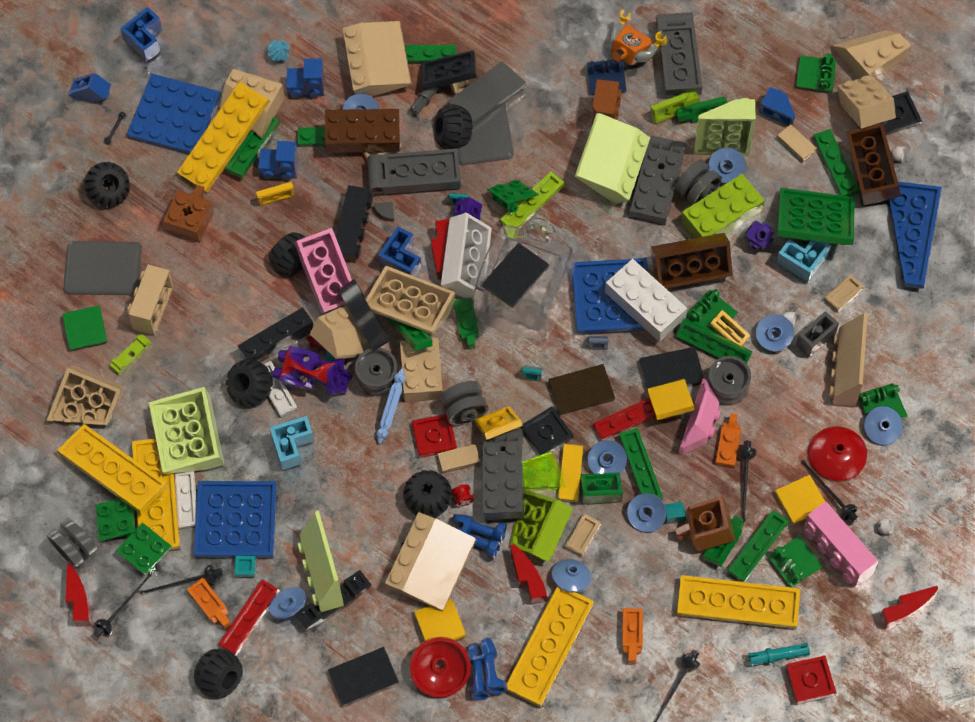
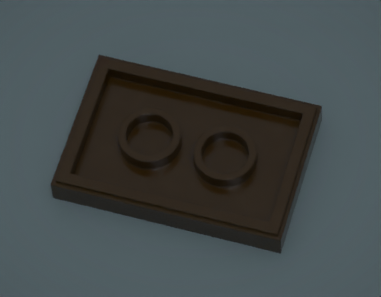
[548,364,615,415]

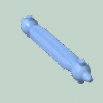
[377,369,406,443]

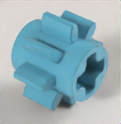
[267,39,290,62]

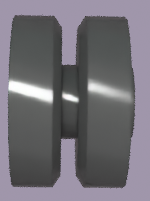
[675,159,722,205]
[355,348,399,396]
[707,356,751,405]
[440,381,489,426]
[47,517,97,568]

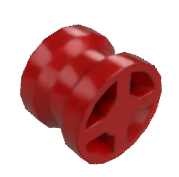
[452,484,474,507]

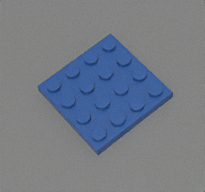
[127,73,221,154]
[572,258,648,334]
[194,481,277,558]

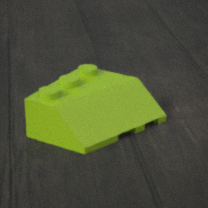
[509,489,573,562]

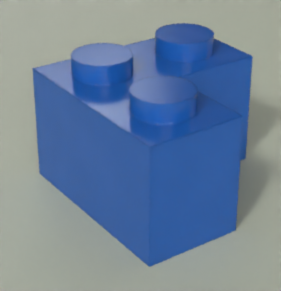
[120,7,162,62]
[286,59,325,98]
[258,141,299,180]
[378,226,421,277]

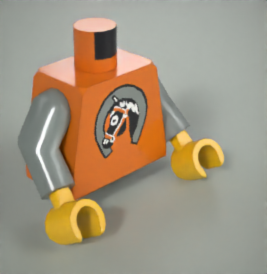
[611,9,667,65]

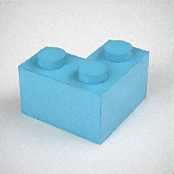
[776,240,831,282]
[270,416,314,470]

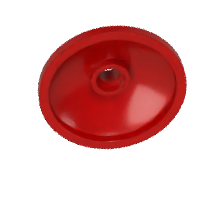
[808,426,867,482]
[410,637,471,697]

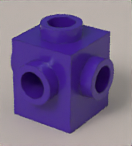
[453,197,482,220]
[743,220,774,250]

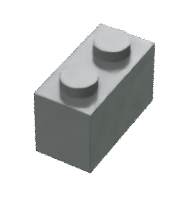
[796,311,839,357]

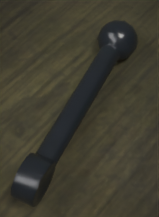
[104,112,126,145]

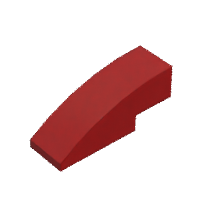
[431,219,450,280]
[510,544,547,605]
[65,564,92,627]
[880,586,938,629]

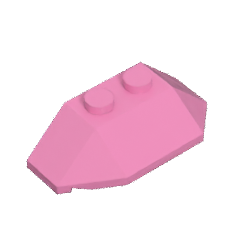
[679,379,721,455]

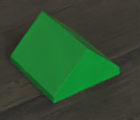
[581,472,623,504]

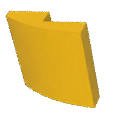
[414,598,466,641]

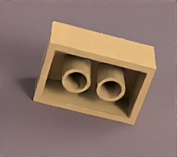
[838,75,896,129]
[127,265,174,336]
[400,338,443,403]

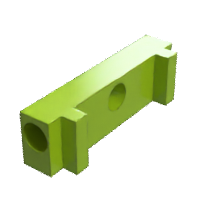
[109,334,152,376]

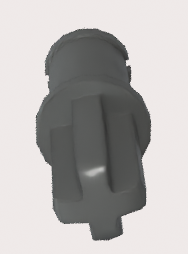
[410,87,438,115]

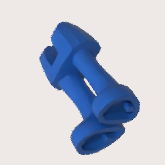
[452,514,507,559]
[468,638,508,700]

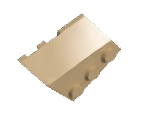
[832,30,911,79]
[220,69,285,139]
[310,305,386,359]
[46,365,125,425]

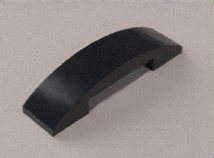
[339,279,390,351]
[294,570,372,630]

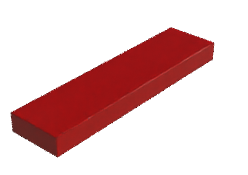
[593,398,656,441]
[218,579,279,655]

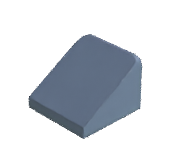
[589,336,608,350]

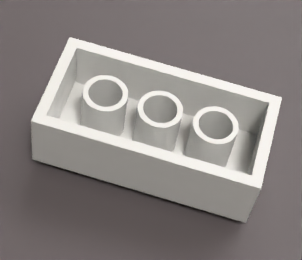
[441,213,492,299]
[605,259,687,342]

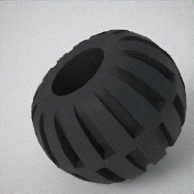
[433,105,473,149]
[84,162,130,208]
[269,232,306,278]
[226,359,273,407]
[403,470,452,518]
[194,648,243,699]

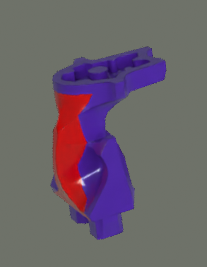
[272,346,352,395]

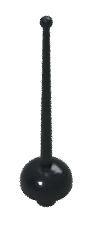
[737,440,757,522]
[802,460,859,523]
[140,564,224,594]
[93,573,152,639]
[654,650,700,722]

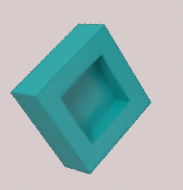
[235,556,256,577]

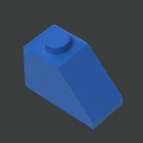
[68,72,111,103]
[759,87,795,126]

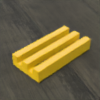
[256,182,295,206]
[709,310,751,346]

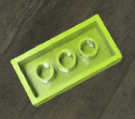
[681,174,765,238]

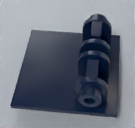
[586,59,627,95]

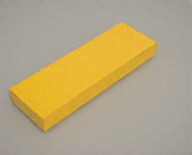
[558,444,583,503]

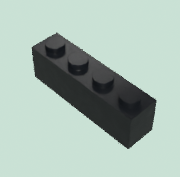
[336,185,373,263]
[237,307,314,362]

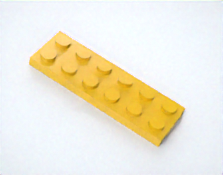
[177,82,270,193]
[57,424,168,514]
[132,439,180,550]
[677,575,800,629]
[507,587,594,707]

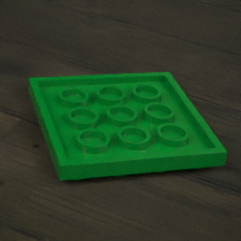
[777,188,855,246]

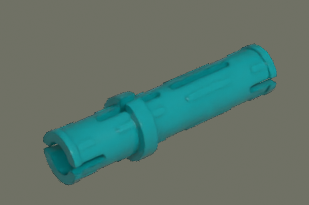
[748,643,810,666]

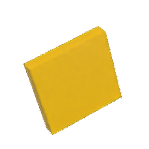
[647,379,695,420]
[474,406,523,439]
[775,475,825,526]

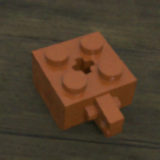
[592,79,622,125]
[163,185,214,243]
[675,496,735,551]

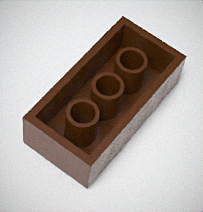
[325,109,400,153]
[847,123,901,205]
[651,233,733,288]

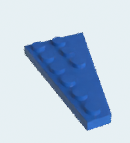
[889,182,942,289]

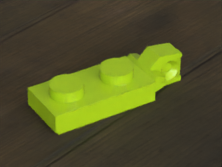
[650,92,700,124]

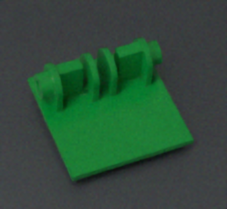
[796,53,836,92]
[487,180,539,213]
[686,289,739,334]
[859,383,908,425]
[95,498,136,542]
[116,522,172,575]
[768,536,823,588]

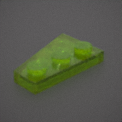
[523,451,566,489]

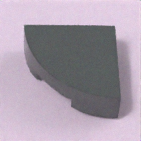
[374,202,394,221]

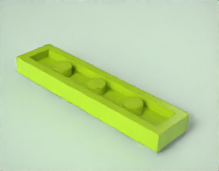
[500,171,565,234]

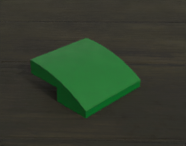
[62,305,108,350]

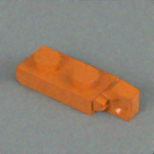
[715,413,741,468]
[187,578,231,629]
[622,608,643,665]

